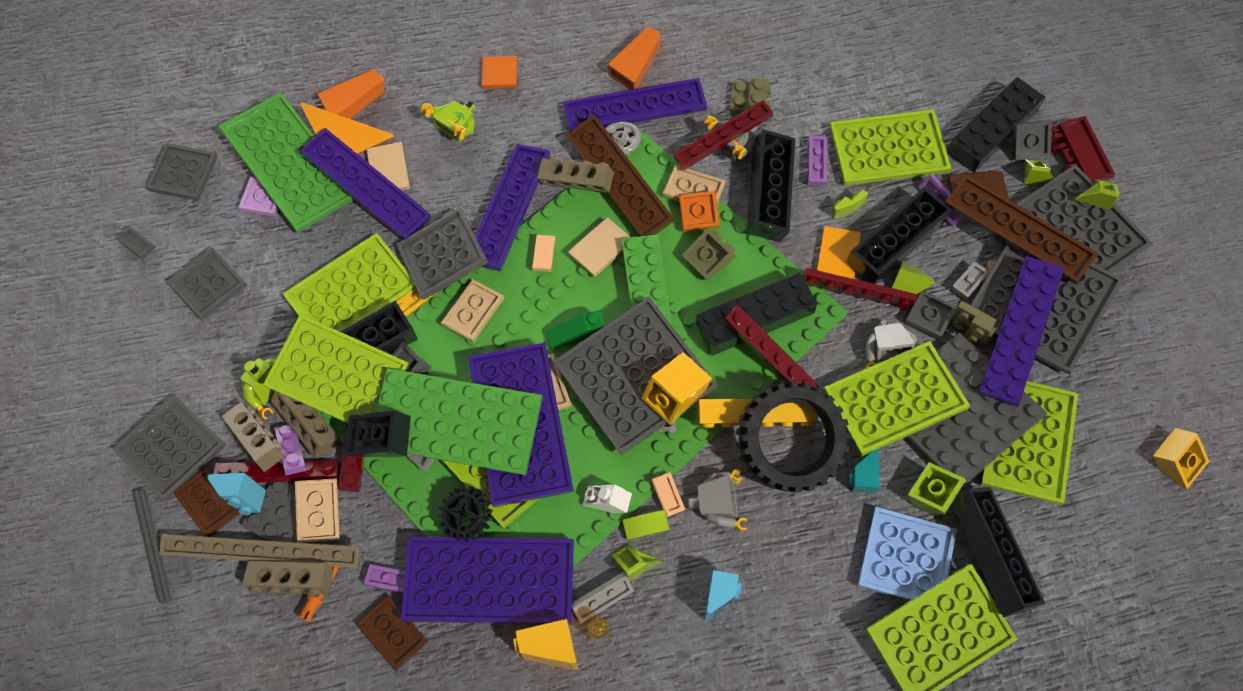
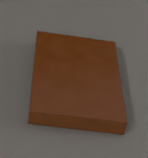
[947,171,1009,200]
[174,467,240,537]
[356,595,429,672]

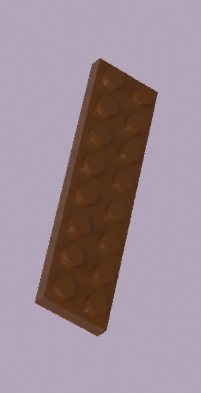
[566,115,675,236]
[945,175,1099,285]

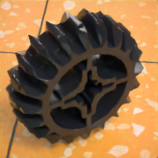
[438,486,493,542]

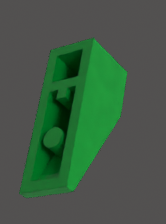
[546,309,606,349]

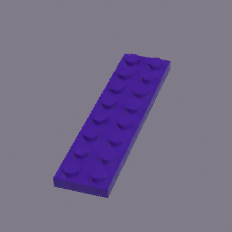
[563,78,707,133]
[300,128,431,240]
[476,144,551,272]
[979,256,1065,407]

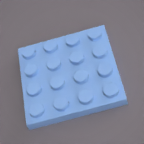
[857,507,957,601]

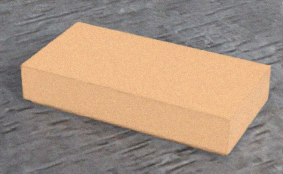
[532,235,555,272]
[651,472,685,517]

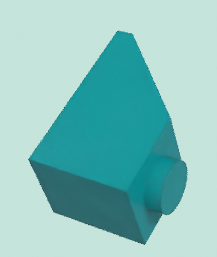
[848,449,880,494]

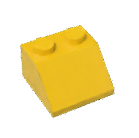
[1153,428,1209,489]

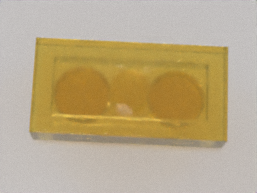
[587,617,611,640]

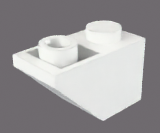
[583,484,632,513]

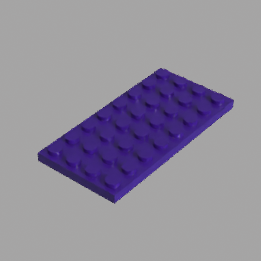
[468,342,574,508]
[401,537,574,625]

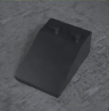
[344,411,411,458]

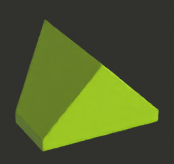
[1024,159,1054,186]
[1073,180,1120,210]
[892,262,936,294]
[612,544,663,581]

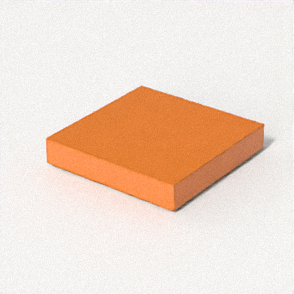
[482,56,518,89]
[679,191,720,232]

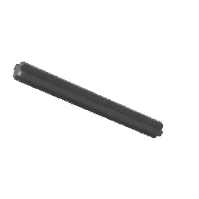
[134,489,172,604]

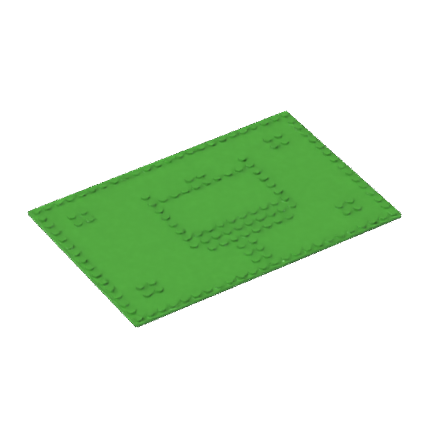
[318,131,847,627]

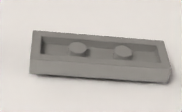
[572,572,634,624]

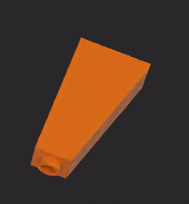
[608,26,661,90]
[318,69,386,119]

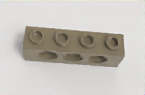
[537,157,614,193]
[271,391,340,458]
[222,401,284,472]
[242,561,334,597]

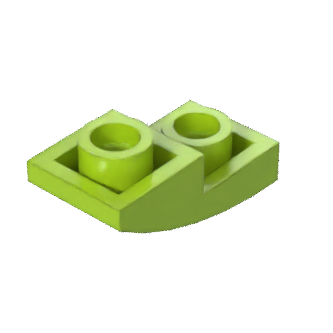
[831,189,869,219]
[623,510,670,540]

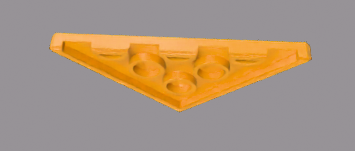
[300,102,394,154]

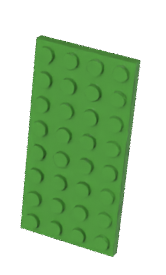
[219,92,355,233]
[376,368,543,476]

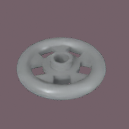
[605,122,641,155]

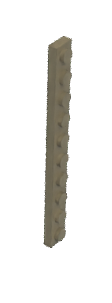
[159,534,362,568]

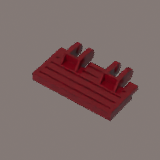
[1051,116,1115,183]

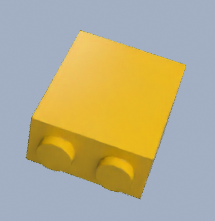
[642,352,712,425]
[513,619,578,670]

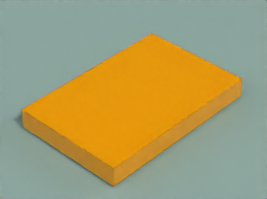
[817,226,861,279]

